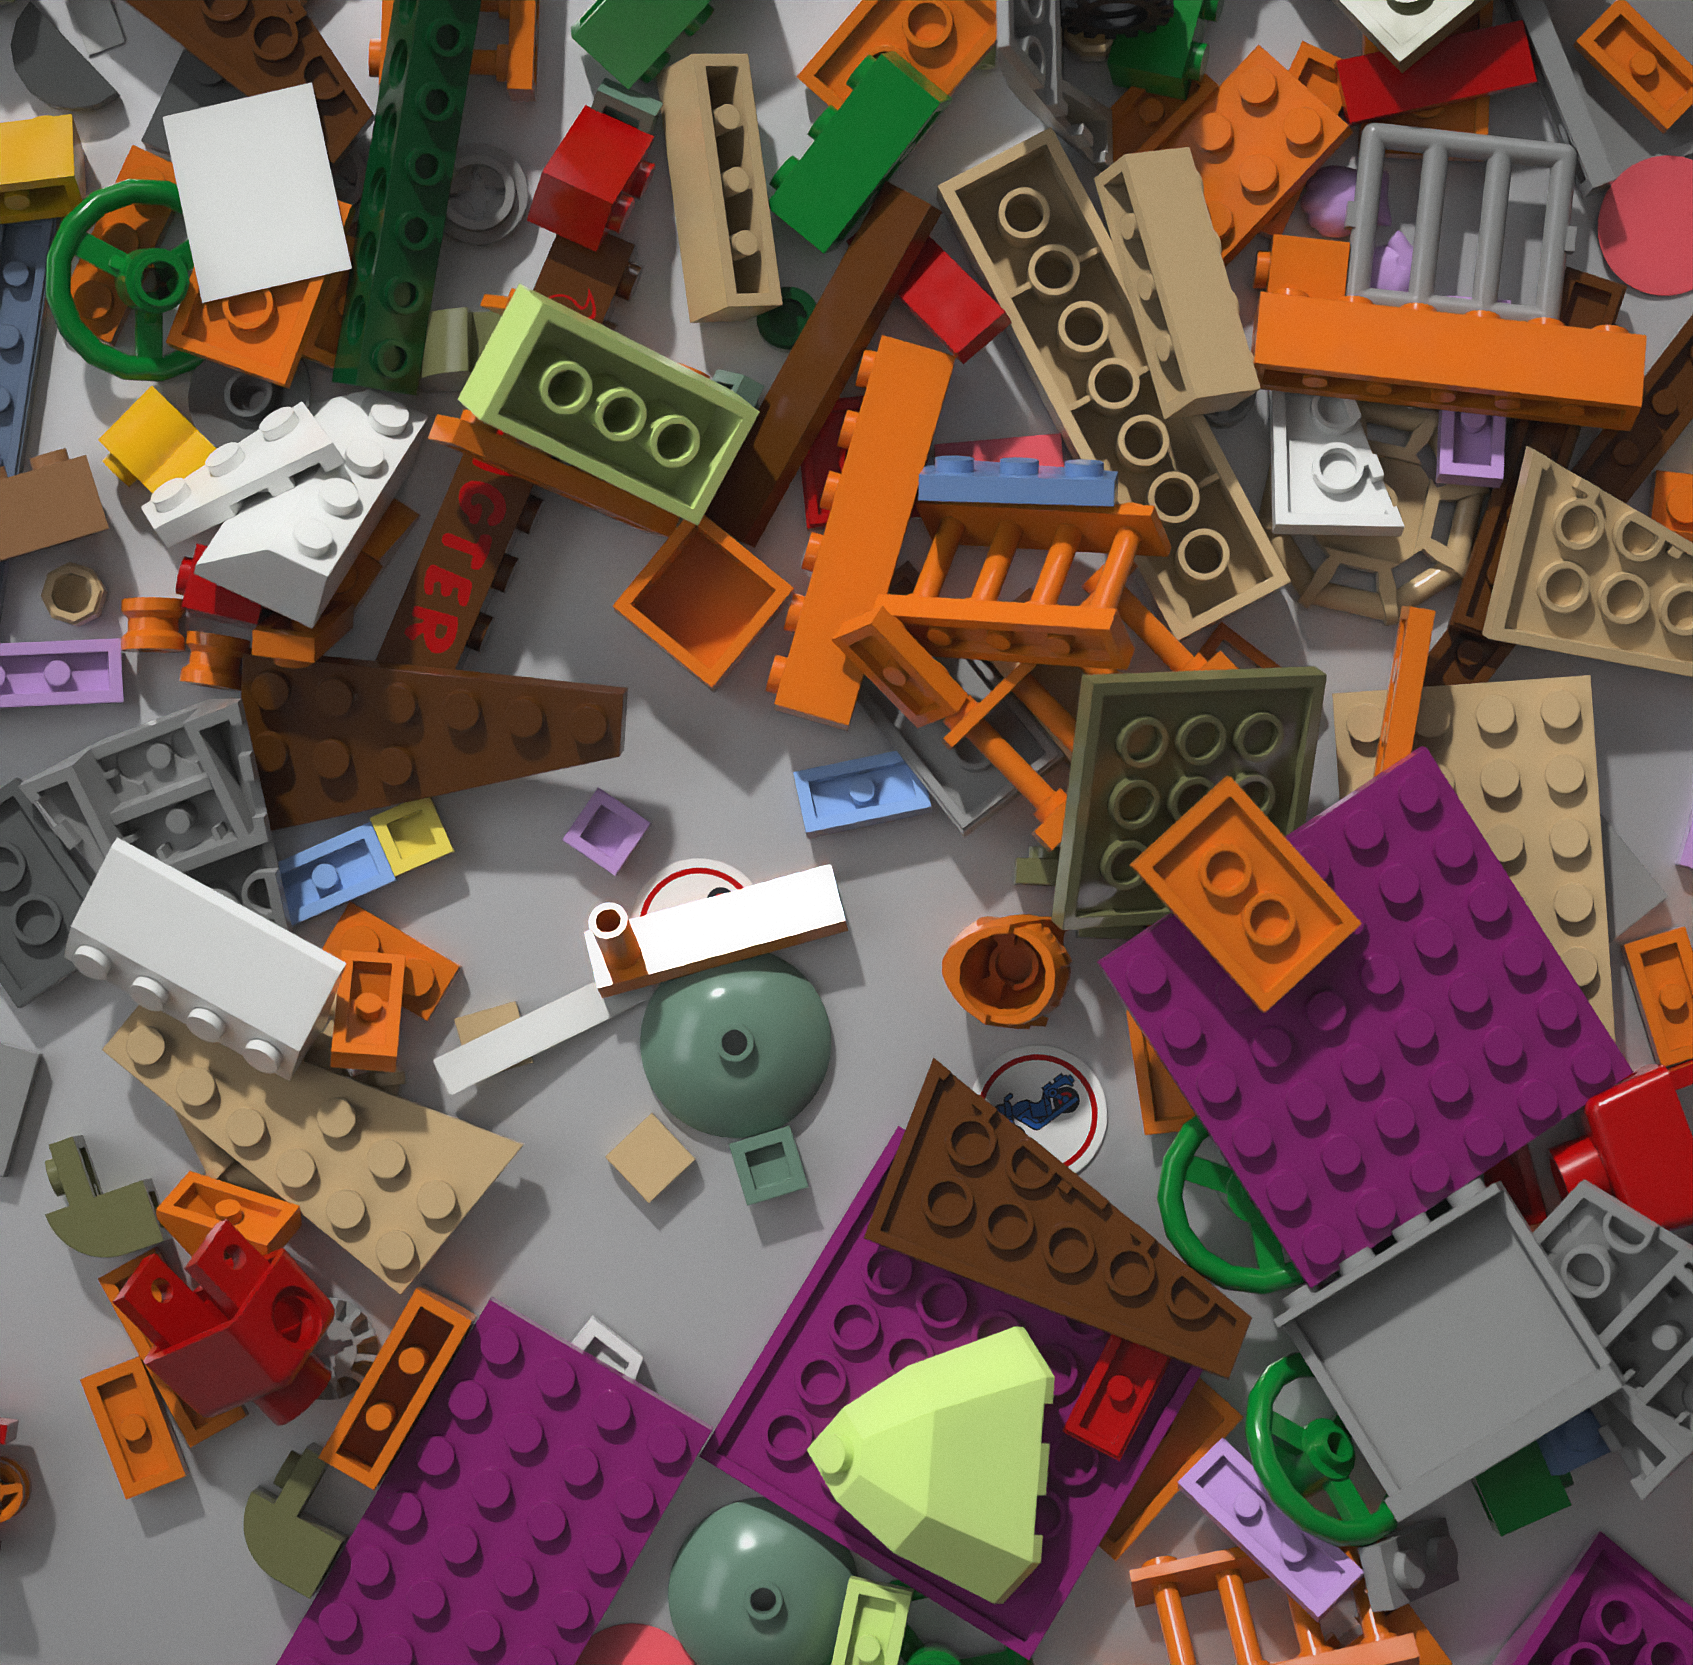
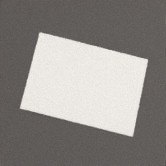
[163,82,352,303]

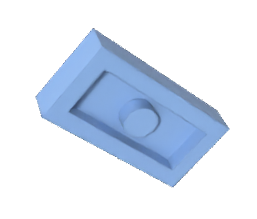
[793,751,932,839]
[278,821,398,927]

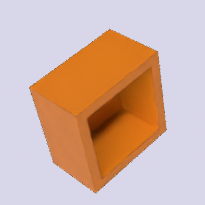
[613,515,795,692]

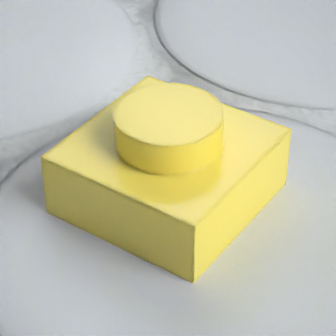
[370,797,456,877]

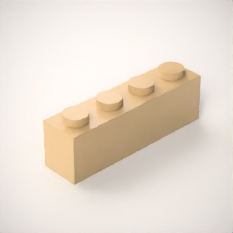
[656,54,783,323]
[1094,147,1261,420]

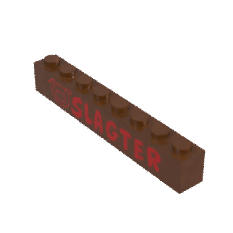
[375,233,644,670]

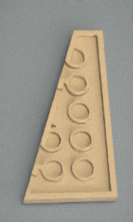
[1482,446,1693,677]
[102,1005,525,1295]

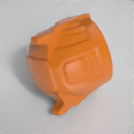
[942,914,1072,1030]

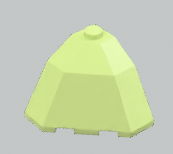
[807,1327,1055,1604]

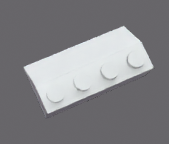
[194,389,429,628]
[64,837,347,1081]

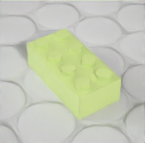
[458,283,760,526]

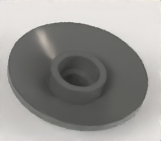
[188,357,311,448]

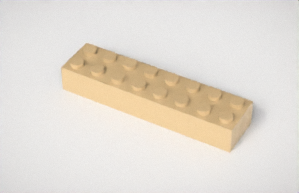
[936,127,1291,642]

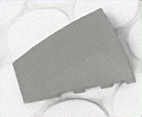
[996,0,1113,173]
[18,698,294,934]
[1533,1180,1693,1501]

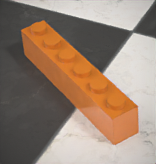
[1251,288,1647,431]
[765,335,956,731]

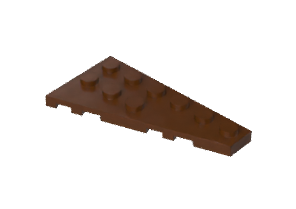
[122,0,375,168]
[241,648,628,831]
[864,1057,1252,1380]

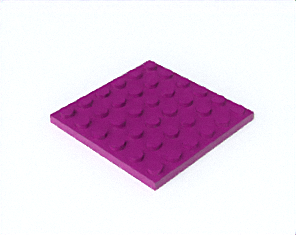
[1097,746,1633,1288]
[699,1126,1203,1660]

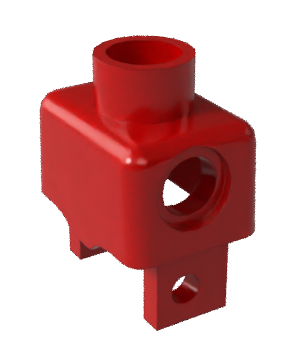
[1546,1059,1693,1232]
[113,1219,335,1426]

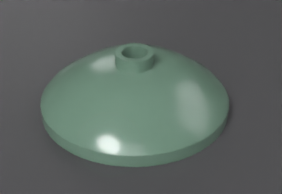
[640,953,831,1138]
[668,1497,859,1665]

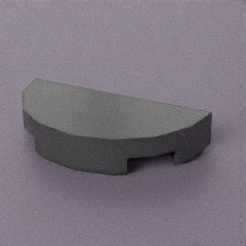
[10,1,121,112]

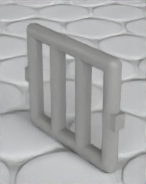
[1344,122,1577,322]

